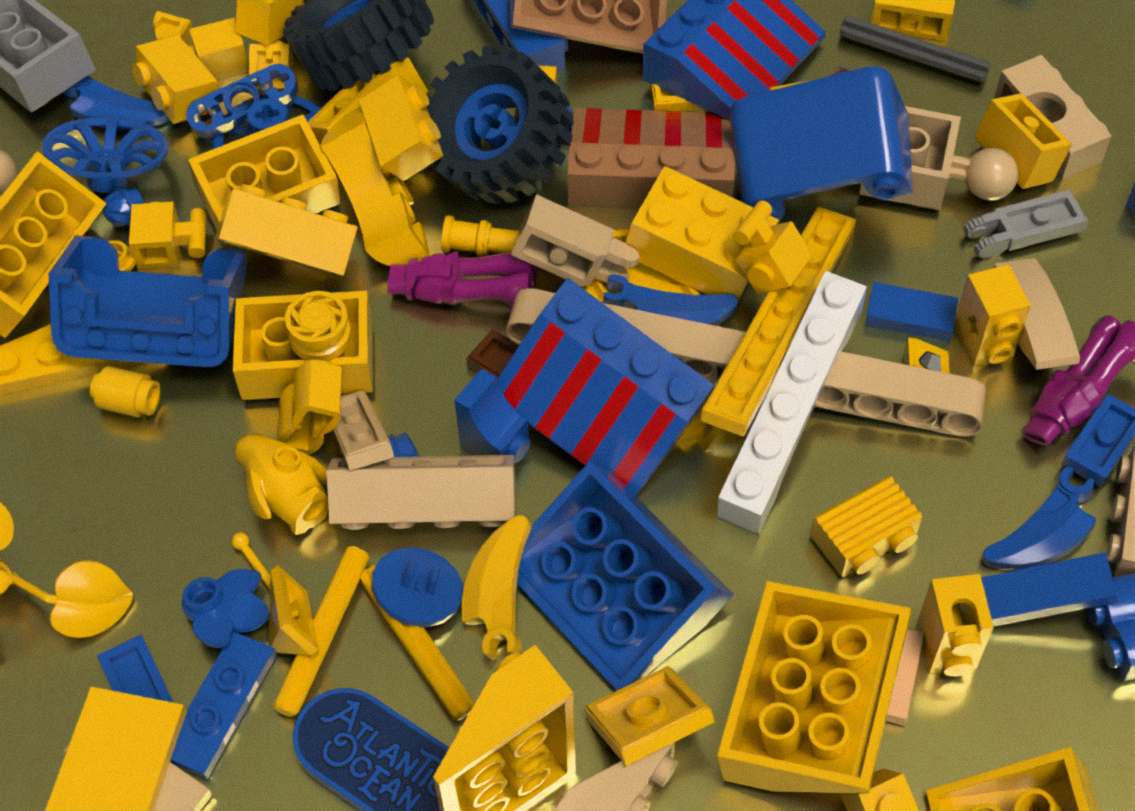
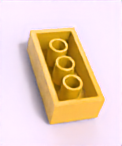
[0,151,107,338]

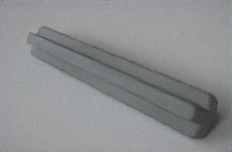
[840,16,990,82]

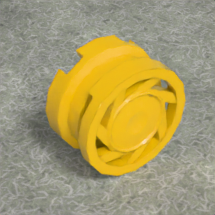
[284,291,352,361]

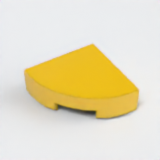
[153,11,193,42]

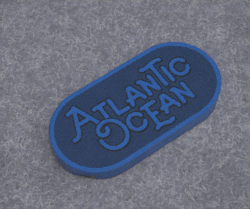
[293,688,450,811]

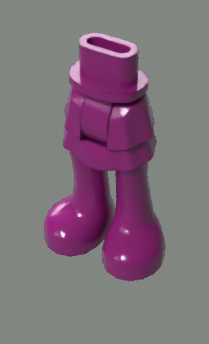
[387,251,537,310]
[1021,315,1135,446]

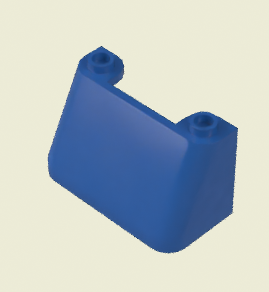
[730,66,913,222]
[48,236,247,367]

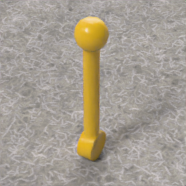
[231,532,270,591]

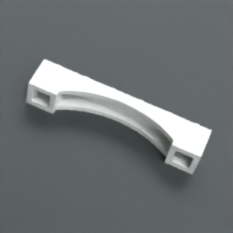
[717,271,867,535]

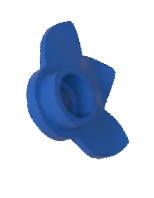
[181,569,270,648]

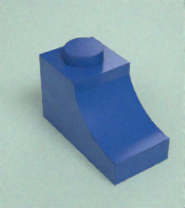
[454,369,530,463]

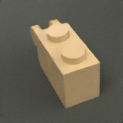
[511,194,640,286]

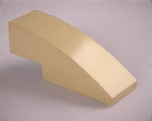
[994,258,1080,370]

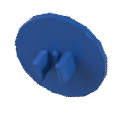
[371,547,463,627]

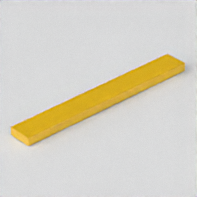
[700,206,857,437]

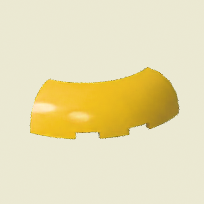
[320,107,430,266]

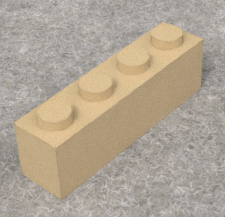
[326,455,516,530]

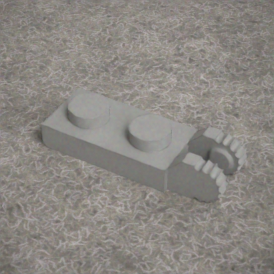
[963,190,1089,259]

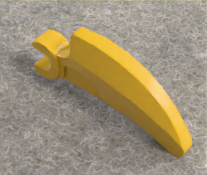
[461,515,531,660]

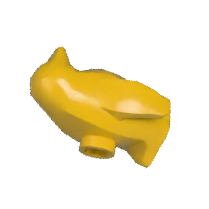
[234,433,328,535]

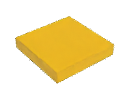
[584,666,715,766]

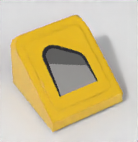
[904,337,950,374]

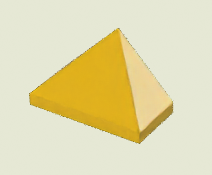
[269,565,318,655]

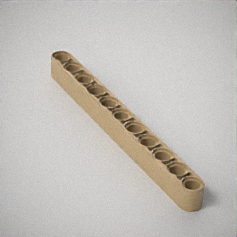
[505,288,986,437]

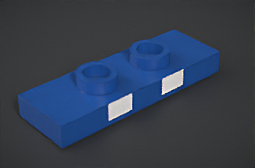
[170,632,277,780]

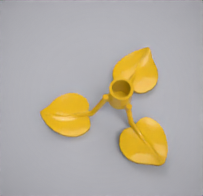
[0,501,133,638]

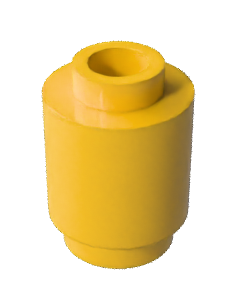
[90,366,161,418]

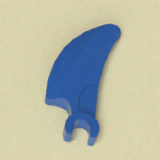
[62,75,170,130]
[603,274,738,326]
[982,466,1096,570]

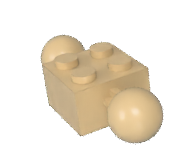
[859,106,1018,210]

